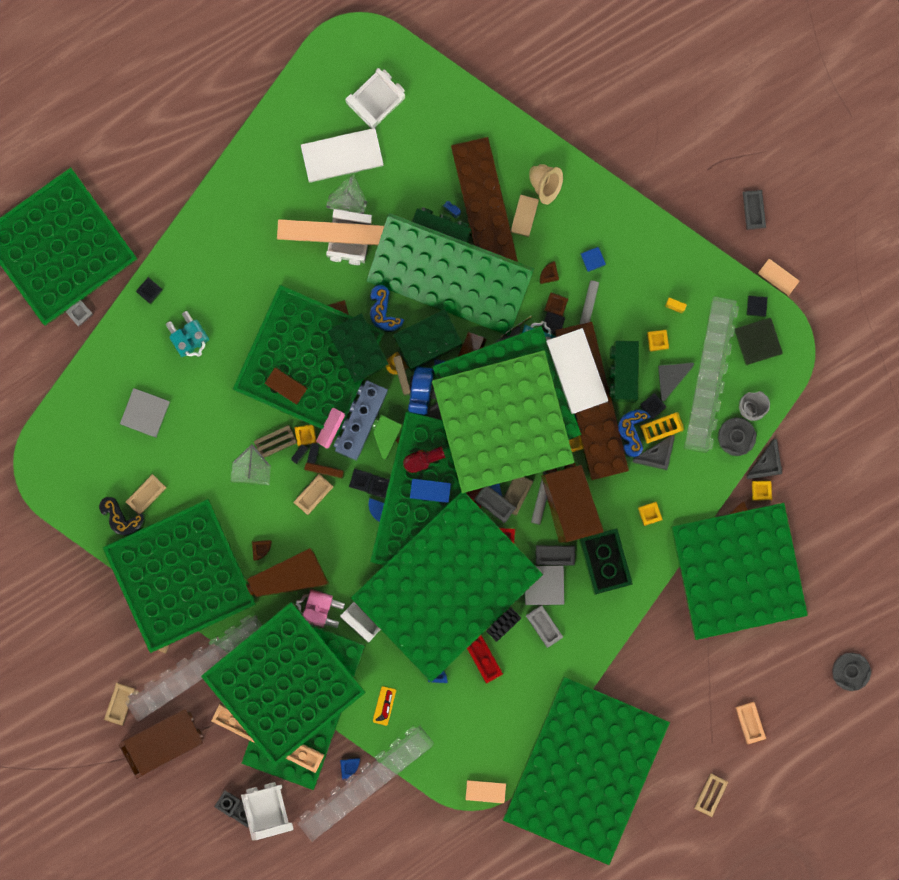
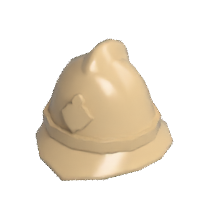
[529,164,563,205]

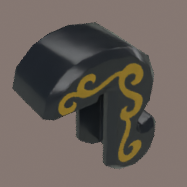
[99,497,146,536]

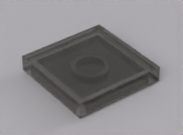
[734,317,783,366]

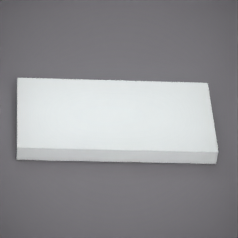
[301,128,384,183]
[546,328,608,414]

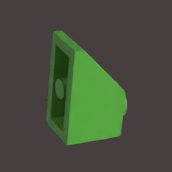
[371,415,402,461]

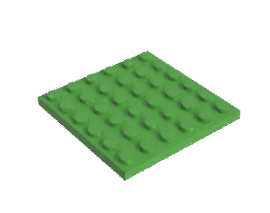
[432,350,575,493]

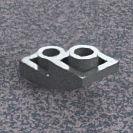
[214,790,249,828]

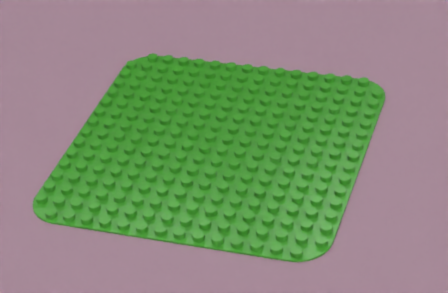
[13,12,815,811]

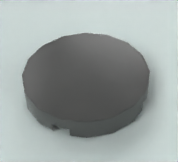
[718,418,757,456]
[832,653,871,691]

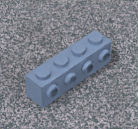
[334,380,388,461]

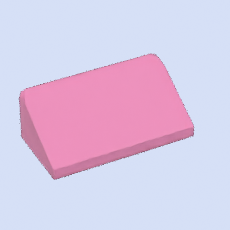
[316,408,345,448]

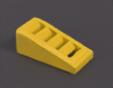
[640,412,684,444]

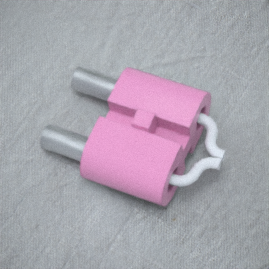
[296,589,345,628]

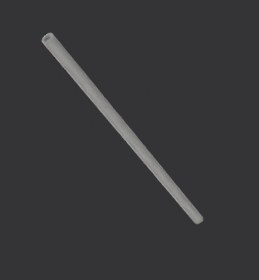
[531,280,599,525]

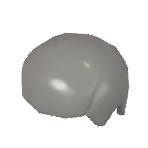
[738,391,770,421]

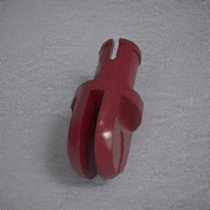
[403,446,445,473]

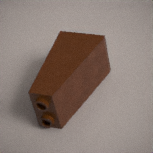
[541,463,604,543]
[246,548,329,597]
[119,709,204,779]

